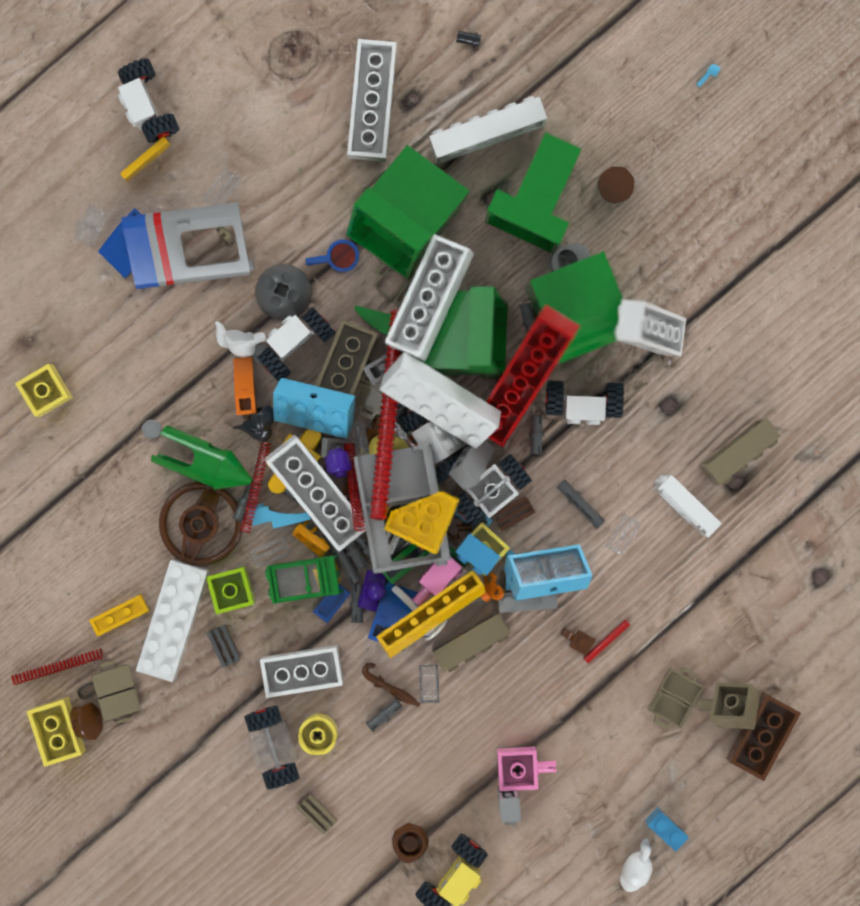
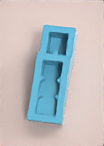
[249,503,312,529]

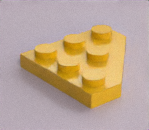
[384,491,460,554]

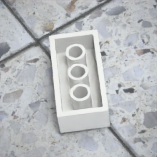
[260,645,344,698]

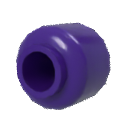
[324,448,352,478]

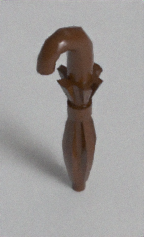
[362,663,421,708]

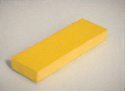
[120,137,171,182]
[89,594,150,637]

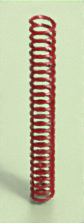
[240,442,272,533]
[344,443,365,531]
[11,648,103,685]

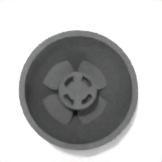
[255,264,312,321]

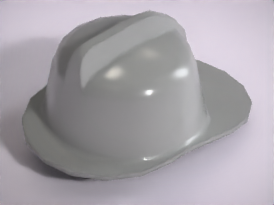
[547,243,590,272]

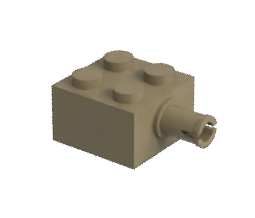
[697,682,760,730]

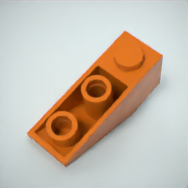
[233,357,258,416]

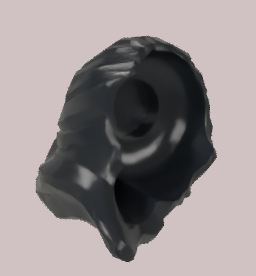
[233,404,274,441]

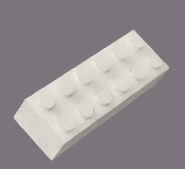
[347,39,397,162]
[429,96,547,165]
[385,234,474,362]
[615,300,686,356]
[379,352,501,449]
[264,435,366,552]
[136,559,210,682]

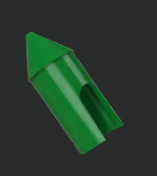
[151,425,253,490]

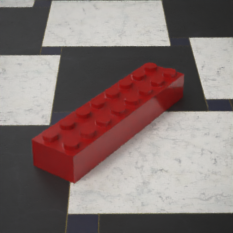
[486,305,580,447]

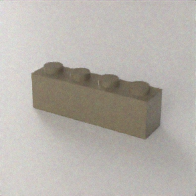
[432,612,510,673]

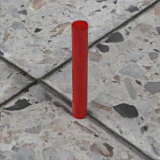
[583,620,630,664]

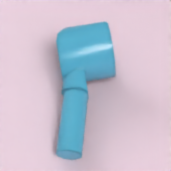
[696,64,721,87]

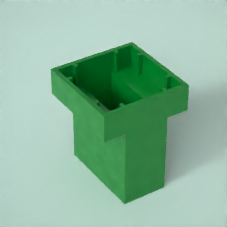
[484,132,582,254]
[346,145,470,280]
[405,287,508,379]

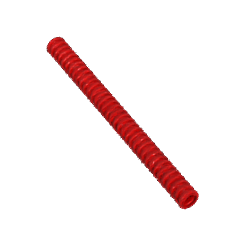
[369,309,403,520]

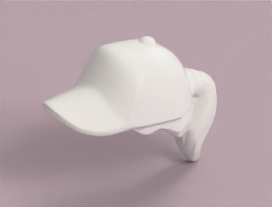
[215,321,266,358]
[620,838,653,892]

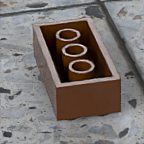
[726,691,801,781]

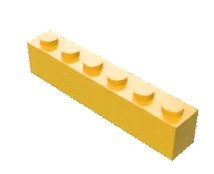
[376,570,486,658]

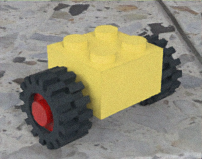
[415,833,488,906]

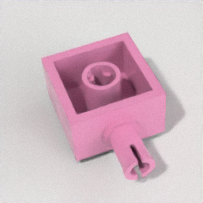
[412,556,462,606]
[497,746,556,791]

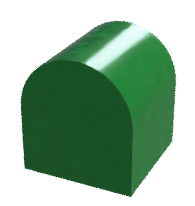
[525,251,623,364]

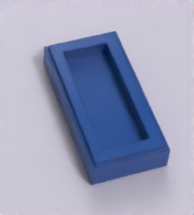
[313,584,351,623]

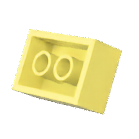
[27,696,86,767]

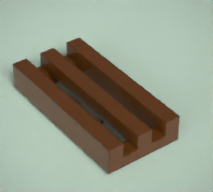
[493,496,536,531]

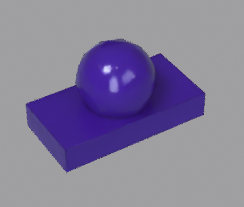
[357,570,386,612]

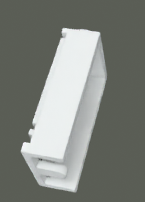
[653,474,722,538]

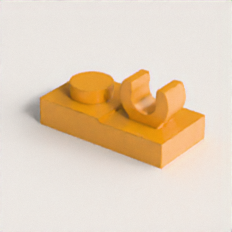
[292,520,330,557]

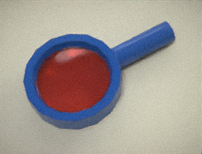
[305,239,359,272]

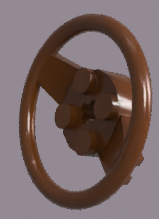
[159,482,243,566]

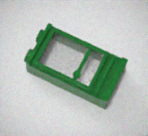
[265,554,344,604]

